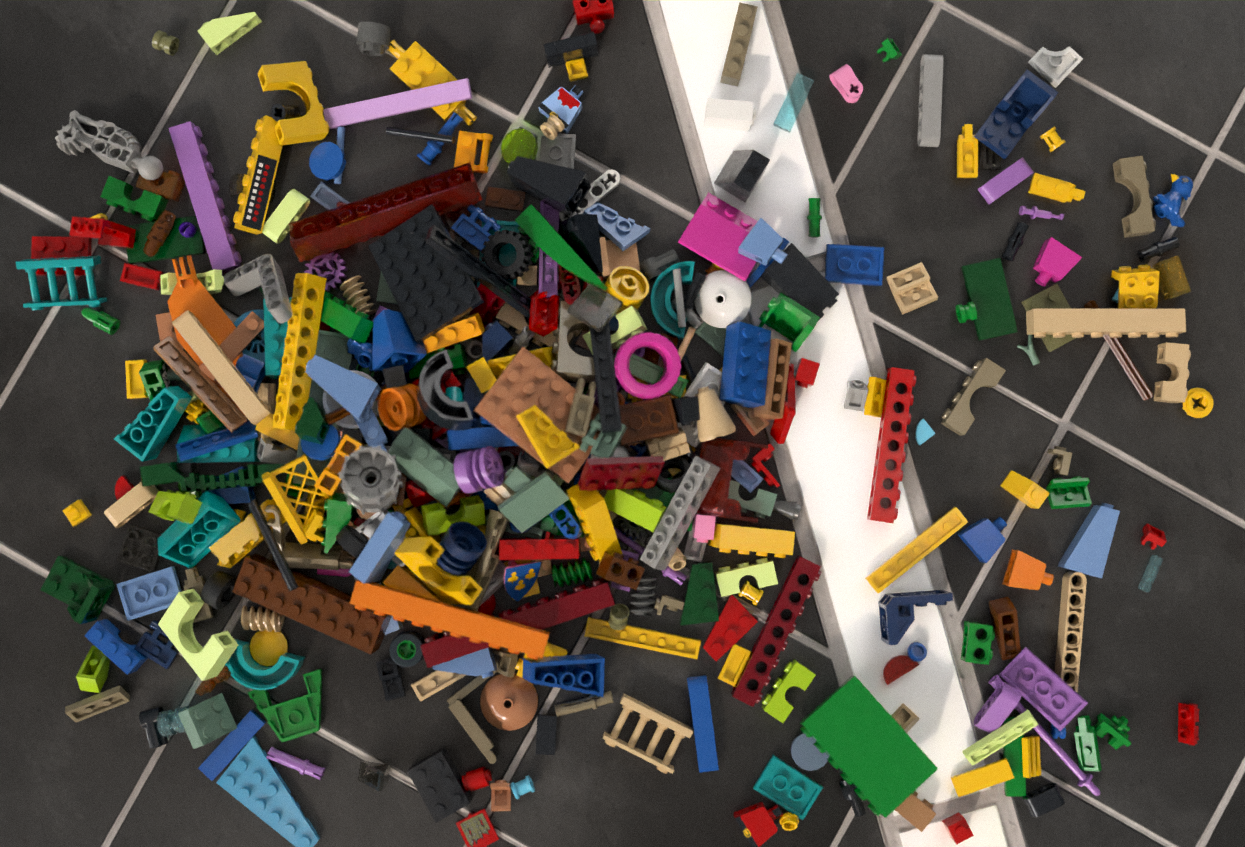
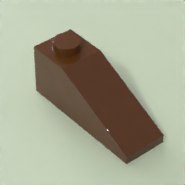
[989,596,1021,661]

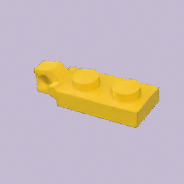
[957,124,978,178]
[1028,173,1086,203]

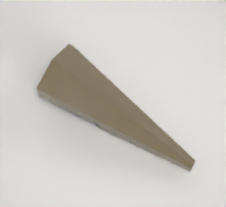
[470,509,509,611]

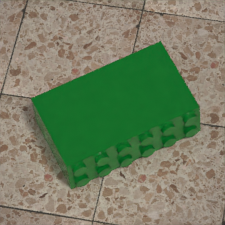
[800,676,939,818]

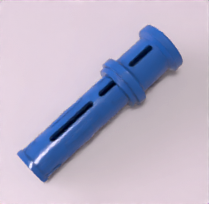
[417,112,463,166]

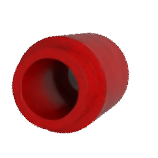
[462,766,492,791]

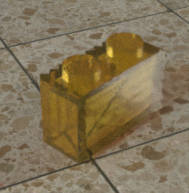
[1152,255,1191,300]

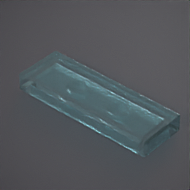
[773,73,814,133]

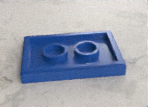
[824,244,884,286]

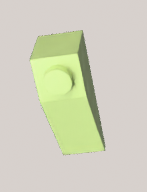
[198,12,262,55]

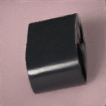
[1022,783,1065,817]

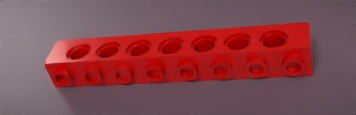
[867,367,916,524]

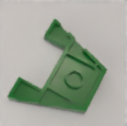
[247,669,322,742]

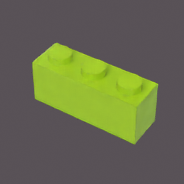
[604,489,667,532]

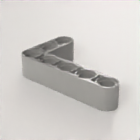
[224,254,293,323]

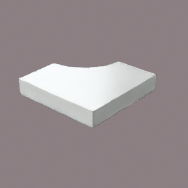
[1028,46,1083,88]

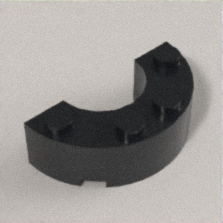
[417,350,473,431]

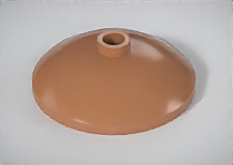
[480,673,538,731]

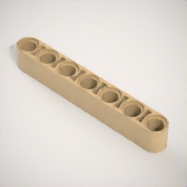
[172,310,271,425]
[1055,571,1087,693]

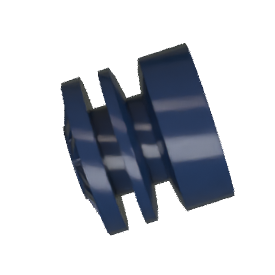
[437,521,487,575]

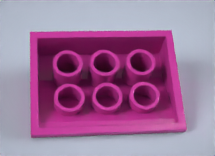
[678,192,758,281]

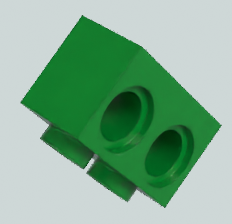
[961,621,995,665]

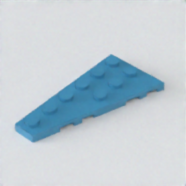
[216,735,320,847]

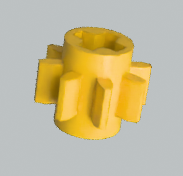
[185,399,209,425]

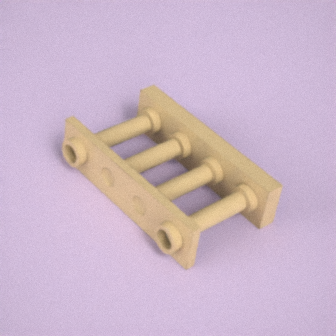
[603,693,693,774]

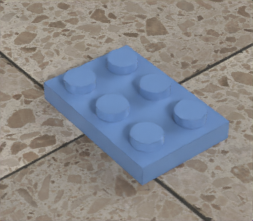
[116,566,182,621]

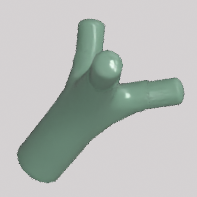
[1017,335,1040,365]

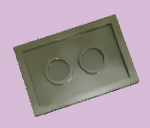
[1021,283,1075,352]

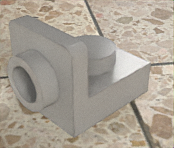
[843,380,868,412]

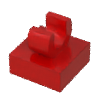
[1141,523,1167,550]

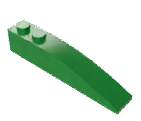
[515,204,608,290]

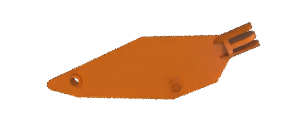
[167,255,247,418]

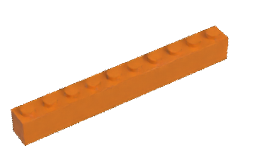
[350,580,550,660]

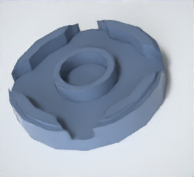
[790,732,829,771]

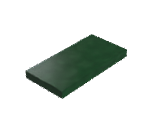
[126,216,206,264]
[962,258,1018,341]

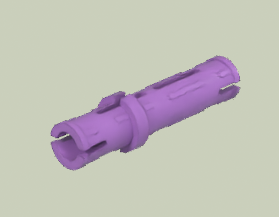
[266,747,325,780]

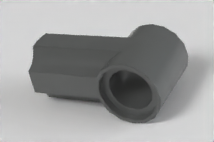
[640,249,680,281]

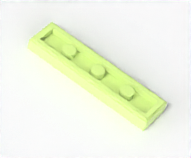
[962,710,1038,765]

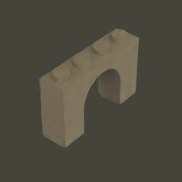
[551,301,607,383]

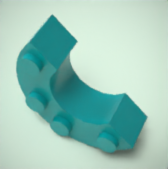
[650,261,695,340]
[225,639,305,690]

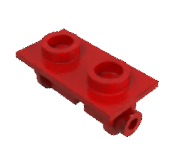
[1178,703,1200,746]

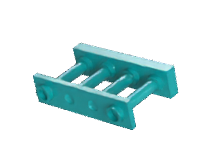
[16,256,107,310]

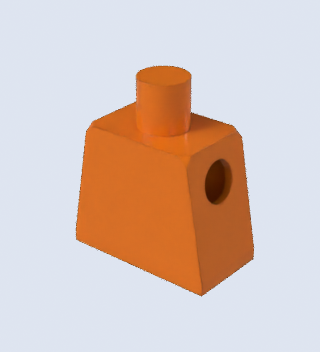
[1002,549,1054,590]

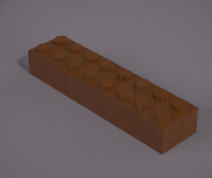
[232,554,392,654]

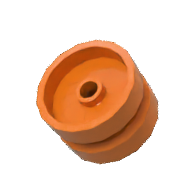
[378,384,426,431]

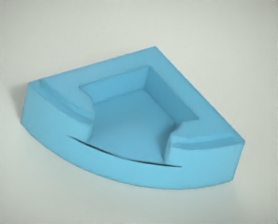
[915,418,935,445]

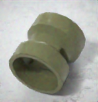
[152,30,179,56]
[608,603,630,630]

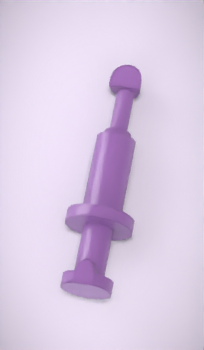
[1019,206,1064,220]

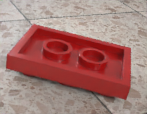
[31,236,92,276]

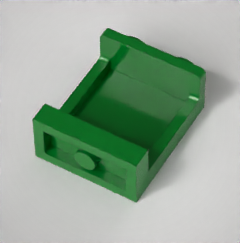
[758,292,820,352]

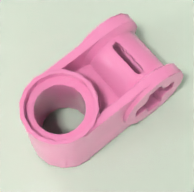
[829,64,863,103]

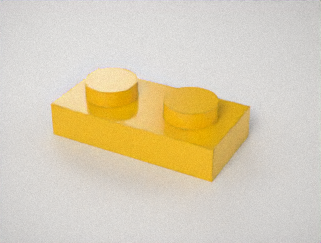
[864,377,887,418]

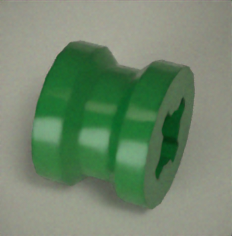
[956,301,977,323]

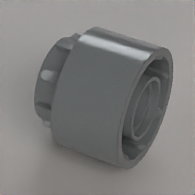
[356,22,392,57]

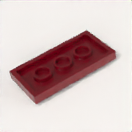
[578,456,664,491]

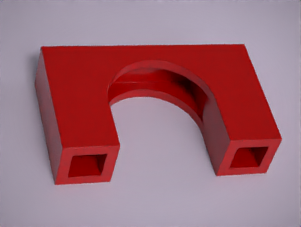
[499,537,580,560]

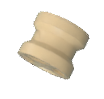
[540,115,564,140]

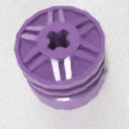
[454,446,504,494]

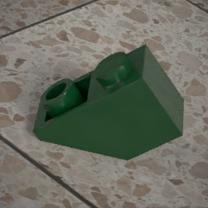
[295,397,330,445]

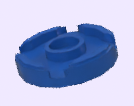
[309,142,346,181]
[301,424,341,460]

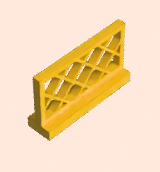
[261,454,329,545]

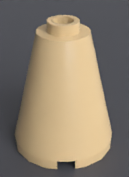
[695,386,736,442]

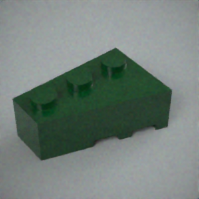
[679,561,719,625]

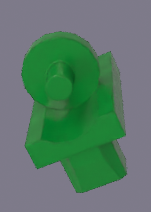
[1094,713,1132,750]

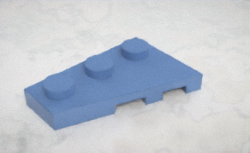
[583,202,651,251]

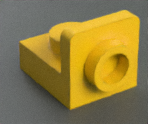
[303,508,324,542]

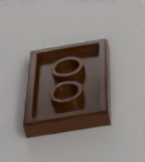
[619,395,679,446]

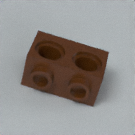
[596,551,645,590]

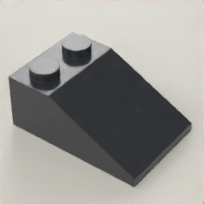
[558,214,603,275]

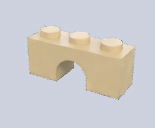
[1154,342,1191,403]

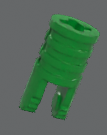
[82,307,121,335]

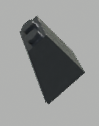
[714,150,770,203]

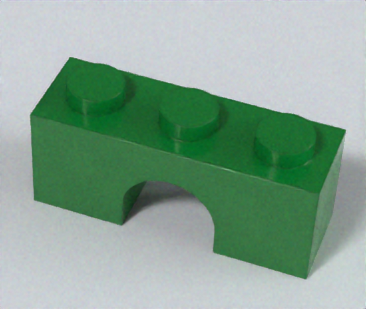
[100,176,169,222]

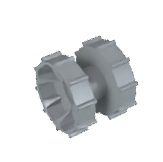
[338,445,403,515]

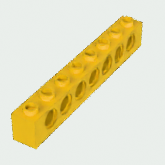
[272,273,327,431]

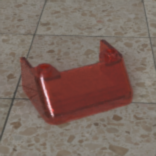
[697,438,768,523]

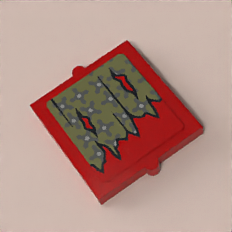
[456,808,500,847]

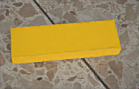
[950,758,1014,797]

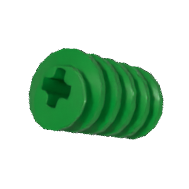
[552,558,593,588]

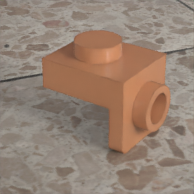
[490,780,512,812]

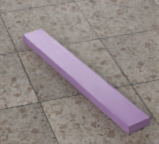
[323,78,472,129]

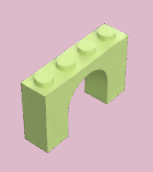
[158,589,238,681]

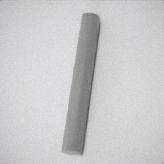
[673,269,686,328]

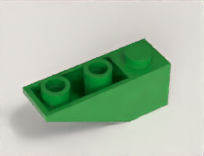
[322,492,355,553]

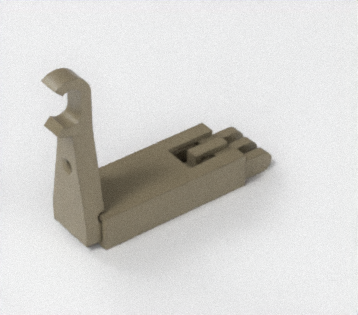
[265,505,356,570]
[447,660,499,764]

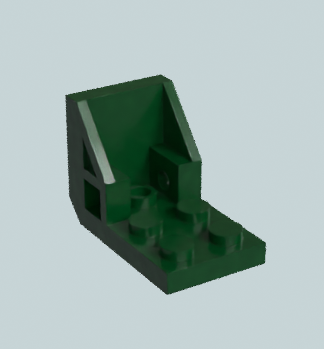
[40,555,116,624]

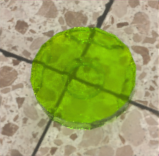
[501,128,538,164]

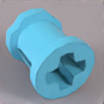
[510,775,535,800]

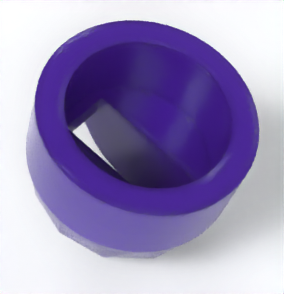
[179,222,196,238]

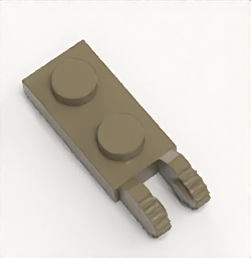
[565,378,596,437]

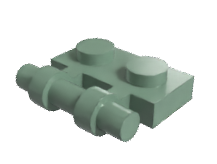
[579,414,627,458]

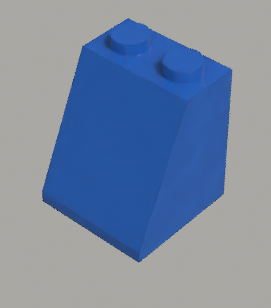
[372,309,427,374]

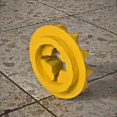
[1182,388,1213,418]

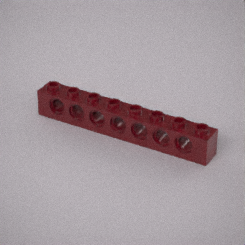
[731,555,822,707]

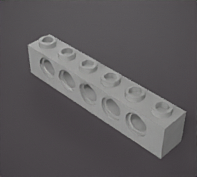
[640,456,720,571]

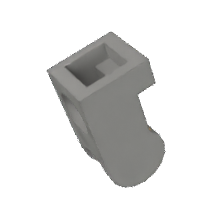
[256,437,297,464]

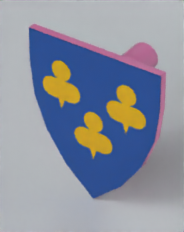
[504,560,541,602]

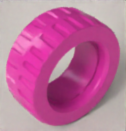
[614,332,681,399]

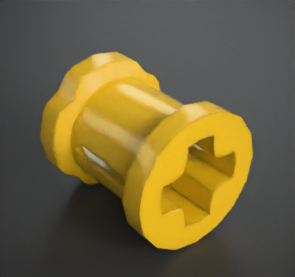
[1040,126,1065,152]
[738,581,764,605]

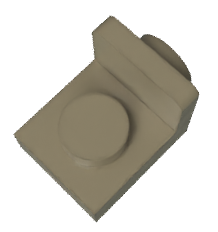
[1047,446,1072,476]
[654,594,685,615]

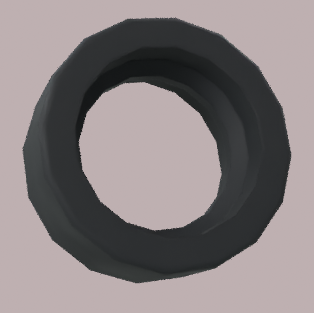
[656,456,690,493]
[336,525,369,558]

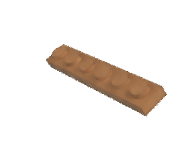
[153,336,247,433]

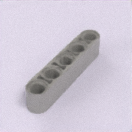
[917,54,943,147]

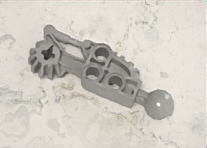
[55,110,164,180]

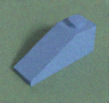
[432,647,498,679]

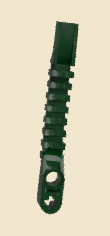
[140,462,292,491]

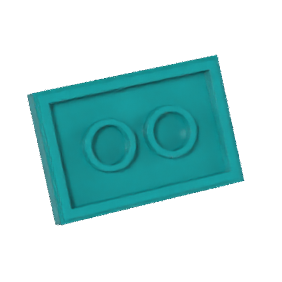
[753,755,823,820]

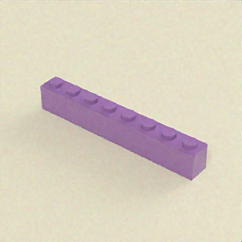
[169,121,242,275]

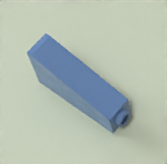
[305,355,381,423]
[1058,503,1120,578]
[349,511,411,584]

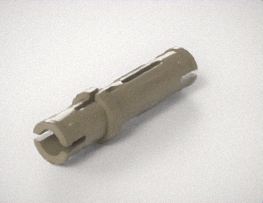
[555,691,614,717]

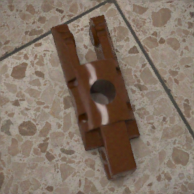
[143,210,176,257]

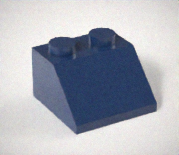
[482,321,515,363]

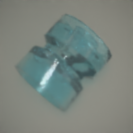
[157,706,190,737]

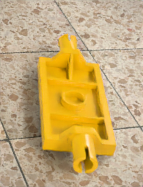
[387,40,477,126]

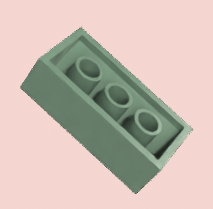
[388,427,461,507]

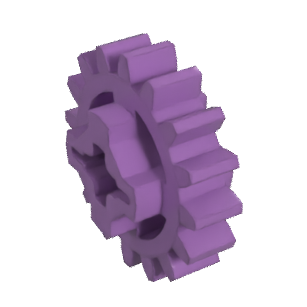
[304,250,347,292]

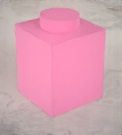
[692,514,716,543]

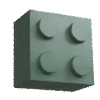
[178,693,237,749]

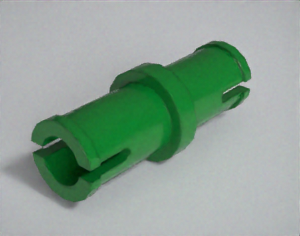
[807,198,822,238]

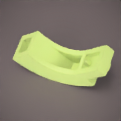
[161,269,224,295]

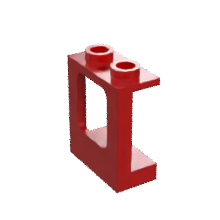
[69,217,136,248]

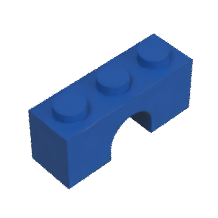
[84,619,148,675]

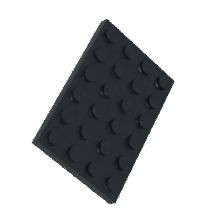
[369,204,485,343]

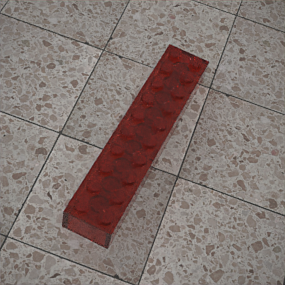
[289,162,483,262]

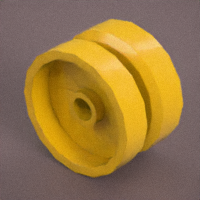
[601,266,649,314]

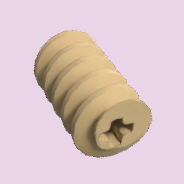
[340,275,376,316]
[241,605,285,632]

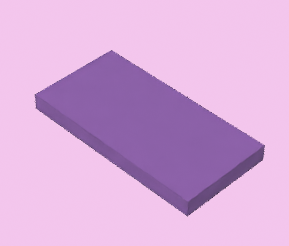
[999,647,1088,731]

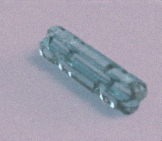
[1138,555,1163,592]

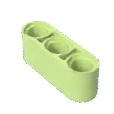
[262,188,310,244]

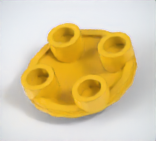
[249,629,288,666]

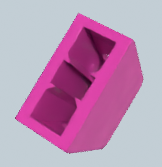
[1033,237,1082,287]

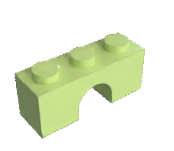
[583,306,647,355]
[715,558,778,597]

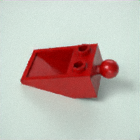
[572,0,614,34]

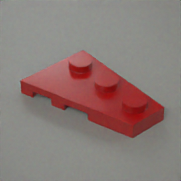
[702,595,758,661]

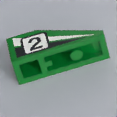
[139,359,172,402]

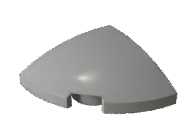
[518,451,554,478]

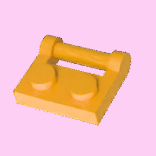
[454,131,493,174]

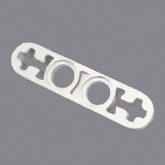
[559,169,620,221]

